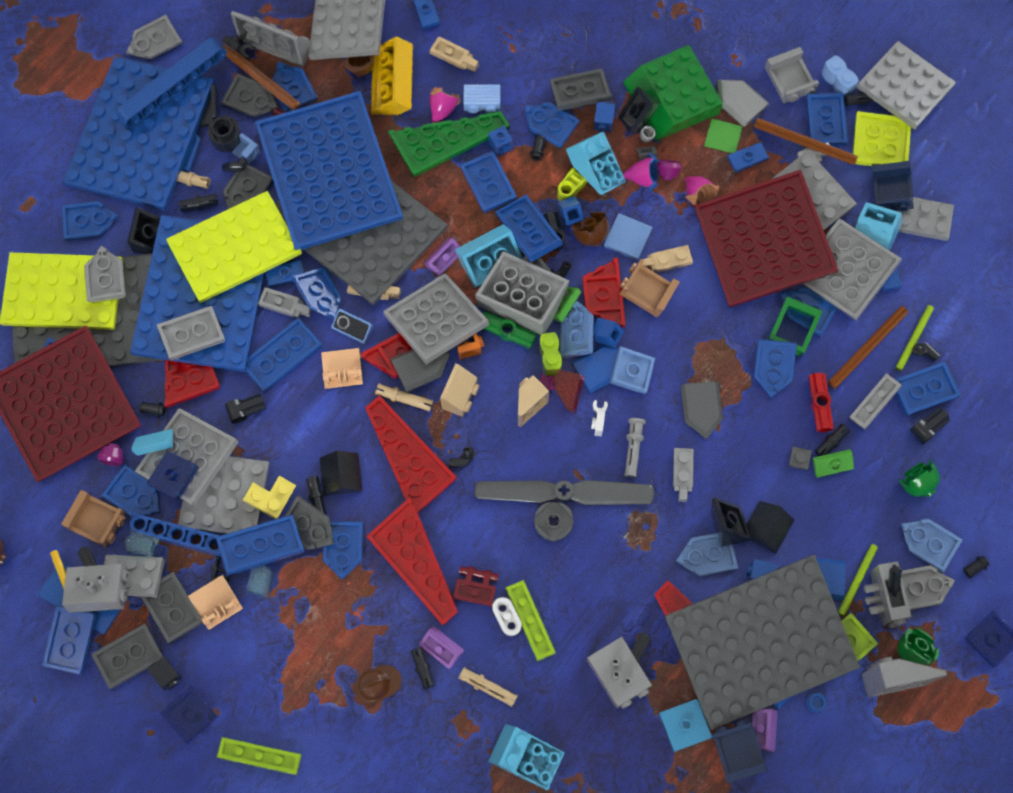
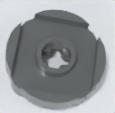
[534,502,573,542]

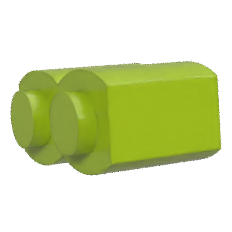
[539,332,562,376]

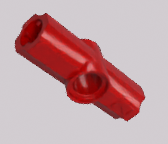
[808,372,834,433]

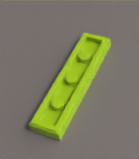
[506,580,556,662]
[217,737,302,775]

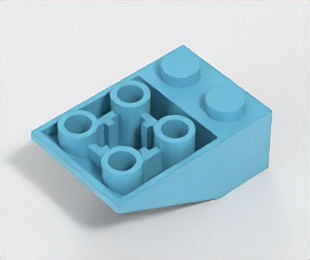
[566,131,626,195]
[855,202,902,251]
[488,724,564,790]

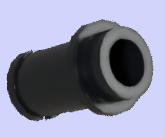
[530,136,546,161]
[140,401,166,418]
[963,556,990,579]

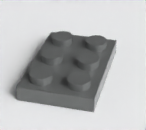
[550,69,611,111]
[141,572,203,644]
[91,624,164,690]

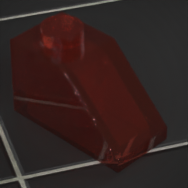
[553,370,584,414]

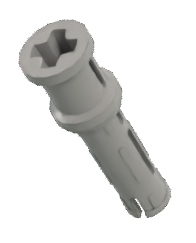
[624,418,646,478]

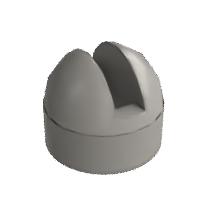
[640,126,655,142]

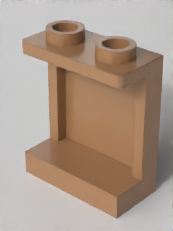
[619,259,680,318]
[61,490,126,548]

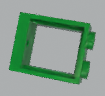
[769,297,823,356]

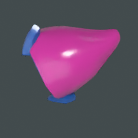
[623,153,659,192]

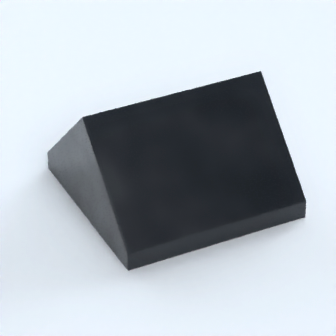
[618,86,660,134]
[127,207,161,254]
[320,450,362,496]
[711,497,751,547]
[747,501,794,554]

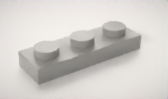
[850,373,902,430]

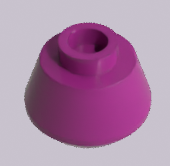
[657,160,682,180]
[97,443,124,466]

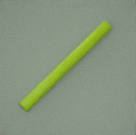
[895,305,934,372]
[838,544,878,616]

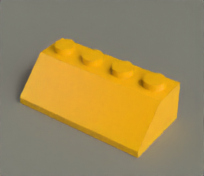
[371,36,413,115]

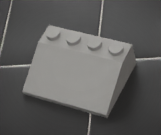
[231,11,311,67]
[475,251,569,335]
[862,657,947,698]

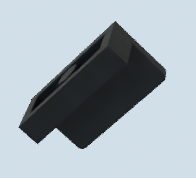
[200,84,219,127]

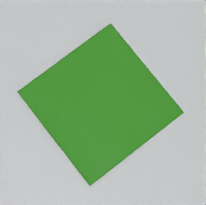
[704,119,742,153]

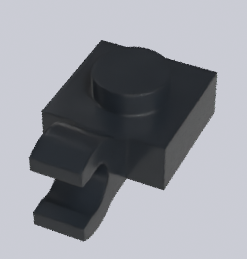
[222,35,256,59]

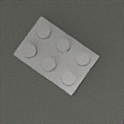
[897,197,954,241]
[157,306,225,361]
[104,555,165,597]

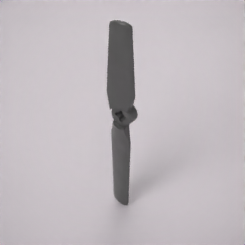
[474,480,654,505]

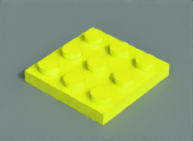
[852,111,911,166]

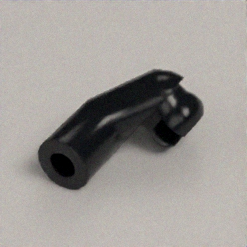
[221,158,247,172]
[550,261,572,278]
[912,343,940,361]
[449,447,475,468]

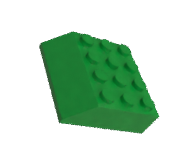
[623,45,723,142]

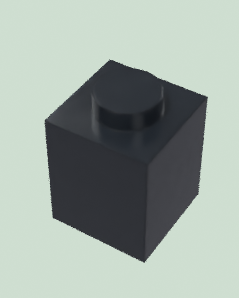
[148,656,182,691]

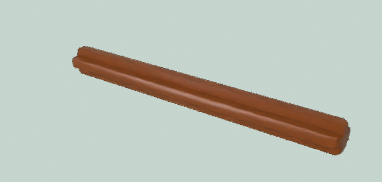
[223,44,300,110]
[754,118,858,165]
[828,306,908,389]

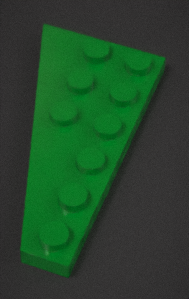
[388,111,510,178]

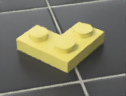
[242,476,296,519]

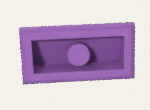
[423,237,460,277]
[419,626,464,670]
[752,708,777,752]

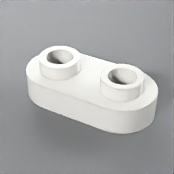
[493,597,521,636]

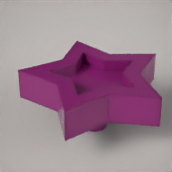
[539,372,555,390]

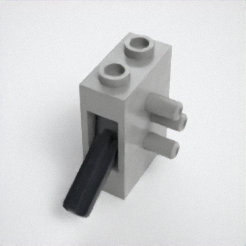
[62,547,129,613]
[864,562,911,629]
[587,632,652,709]

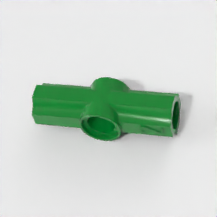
[483,311,537,349]

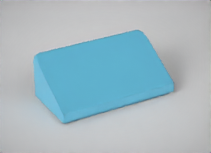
[132,429,173,456]

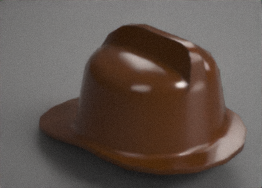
[344,55,375,78]
[354,665,402,703]

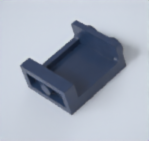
[872,161,914,212]
[712,720,768,783]

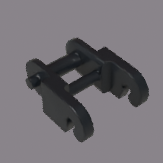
[211,556,233,582]

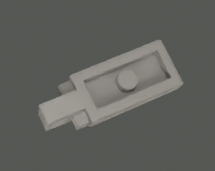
[258,287,312,318]
[673,448,694,502]

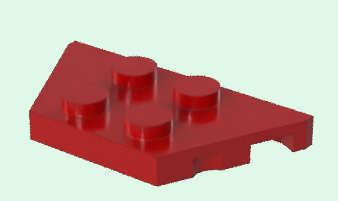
[582,258,626,328]
[360,333,412,379]

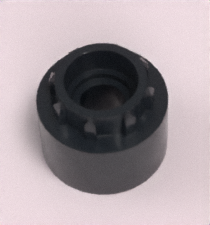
[208,116,241,152]

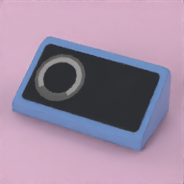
[331,309,373,344]

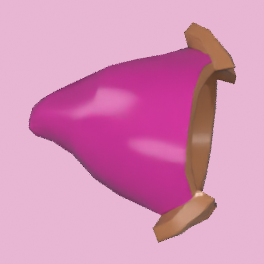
[430,87,461,123]
[684,176,720,206]

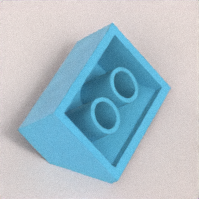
[455,224,522,288]

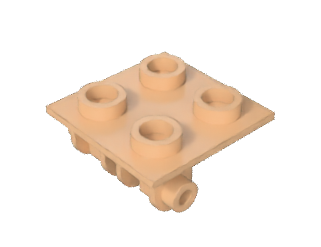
[321,348,363,389]
[188,575,243,630]

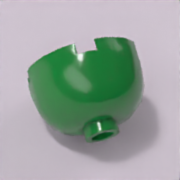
[899,460,940,497]
[897,628,939,667]

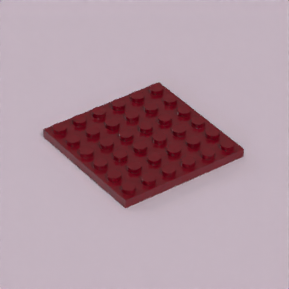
[694,169,838,308]
[0,325,142,483]

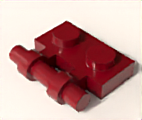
[453,566,499,607]

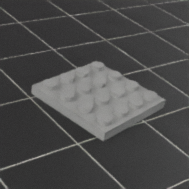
[308,0,385,60]
[856,41,956,130]
[772,151,857,231]
[802,218,902,321]
[383,273,489,364]
[135,408,239,507]
[178,456,270,534]

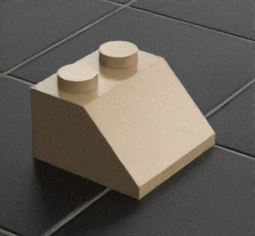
[440,363,480,417]
[518,375,549,427]

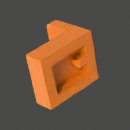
[457,333,484,360]

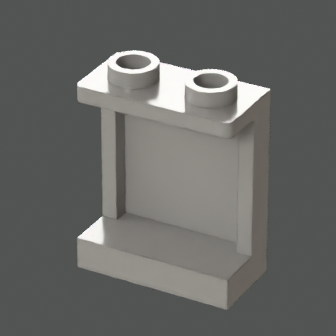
[765,47,819,104]

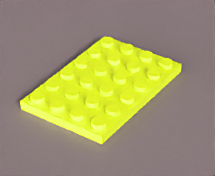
[166,191,302,303]
[0,252,123,330]

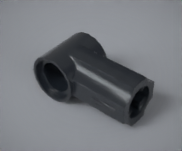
[543,211,565,251]
[225,393,266,424]
[910,407,950,444]

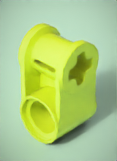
[557,167,588,201]

